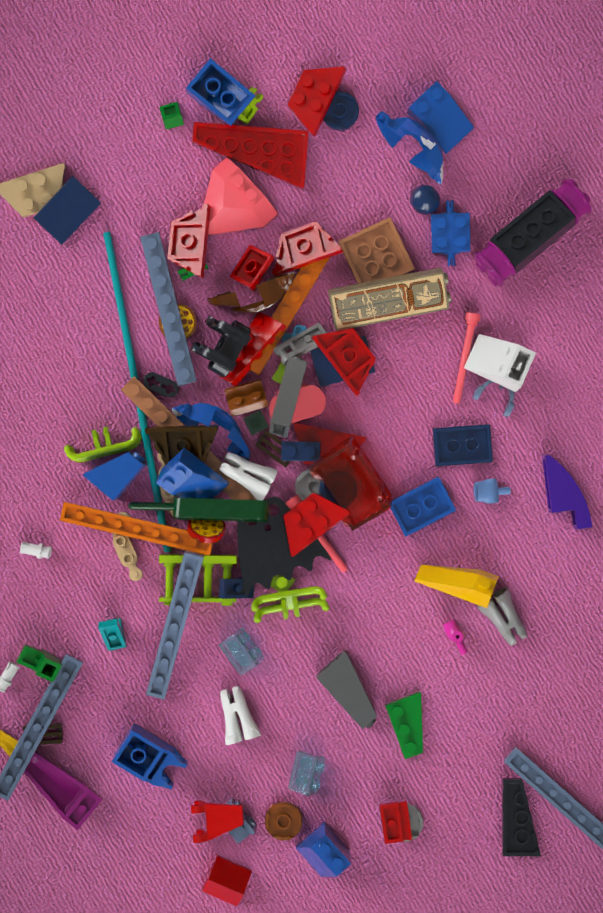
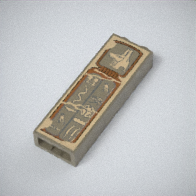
[328,267,451,331]

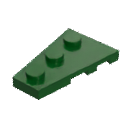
[385,691,423,759]

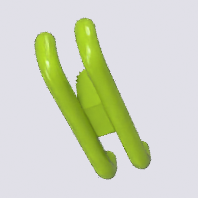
[64,426,142,463]
[251,586,329,623]

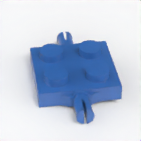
[431,200,471,266]

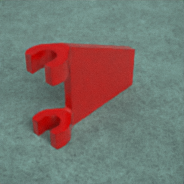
[191,800,244,843]

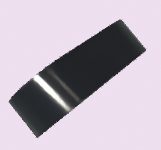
[143,373,179,398]

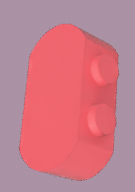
[269,383,326,424]

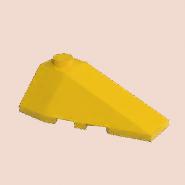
[414,564,499,608]

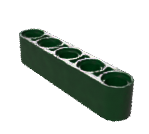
[173,498,269,522]

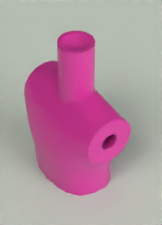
[443,619,468,655]

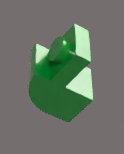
[16,644,62,682]

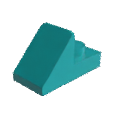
[98,618,127,651]

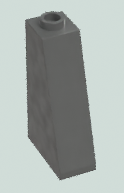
[269,357,307,438]
[316,650,377,729]

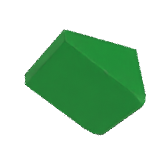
[159,102,184,129]

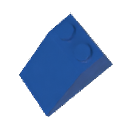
[186,58,255,126]
[407,81,474,154]
[156,448,229,499]

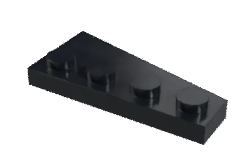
[502,778,541,856]

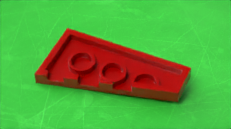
[220,312,287,387]

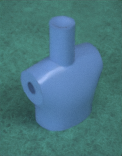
[473,479,511,504]

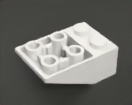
[464,334,536,392]

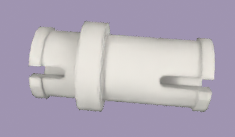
[20,542,52,559]
[0,661,20,693]

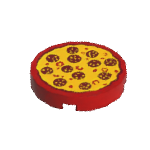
[187,520,226,543]

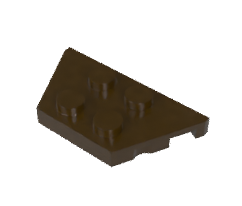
[145,425,219,465]

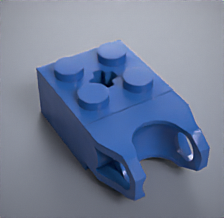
[112,723,188,790]

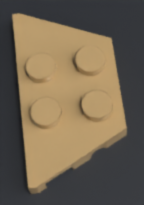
[0,163,66,218]

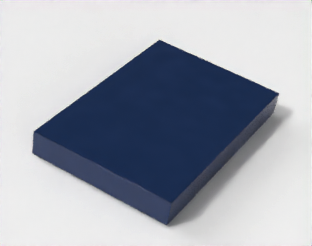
[33,176,101,245]
[310,335,375,388]
[432,424,493,467]

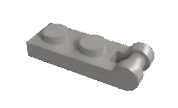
[274,323,326,366]

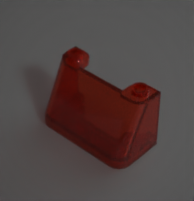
[310,436,393,531]

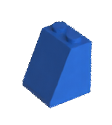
[83,452,147,501]
[296,822,351,877]

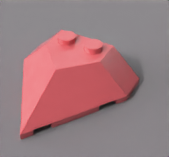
[204,157,278,235]

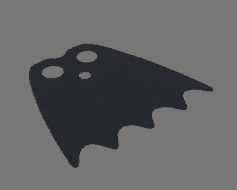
[237,497,331,596]

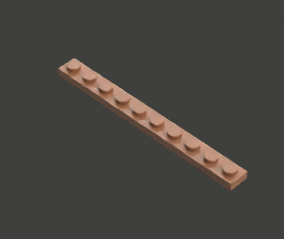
[121,376,271,523]

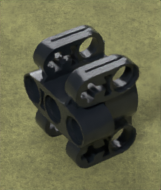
[190,316,251,377]

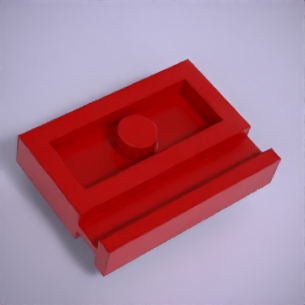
[379,800,412,844]

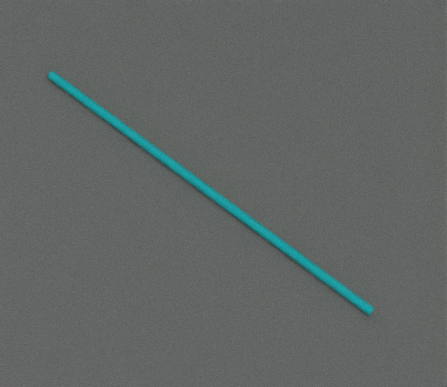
[103,232,172,553]

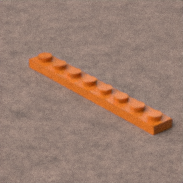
[250,257,330,375]
[59,502,213,556]

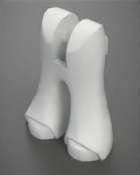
[219,452,278,500]
[220,686,261,745]

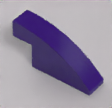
[542,455,592,529]

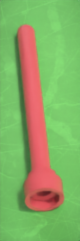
[453,312,481,404]
[285,494,348,572]

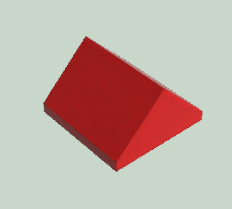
[229,245,275,293]
[202,855,252,906]

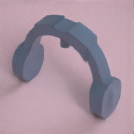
[472,380,515,417]

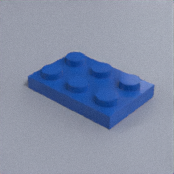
[388,476,456,537]

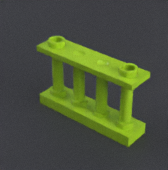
[159,554,237,606]

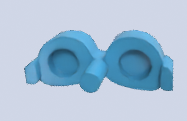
[281,325,307,343]

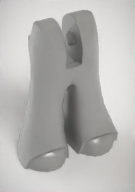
[476,587,528,646]

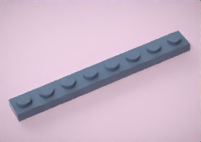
[140,232,197,386]
[146,550,204,700]
[0,653,83,801]
[503,747,603,849]

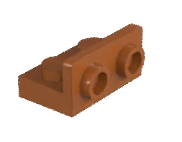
[224,379,269,417]

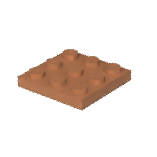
[338,217,415,284]

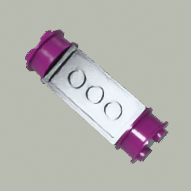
[474,179,591,287]

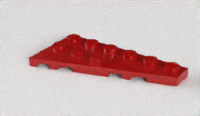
[192,122,309,190]

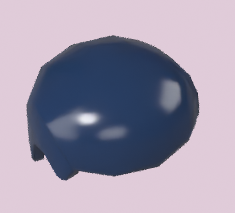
[410,185,440,215]

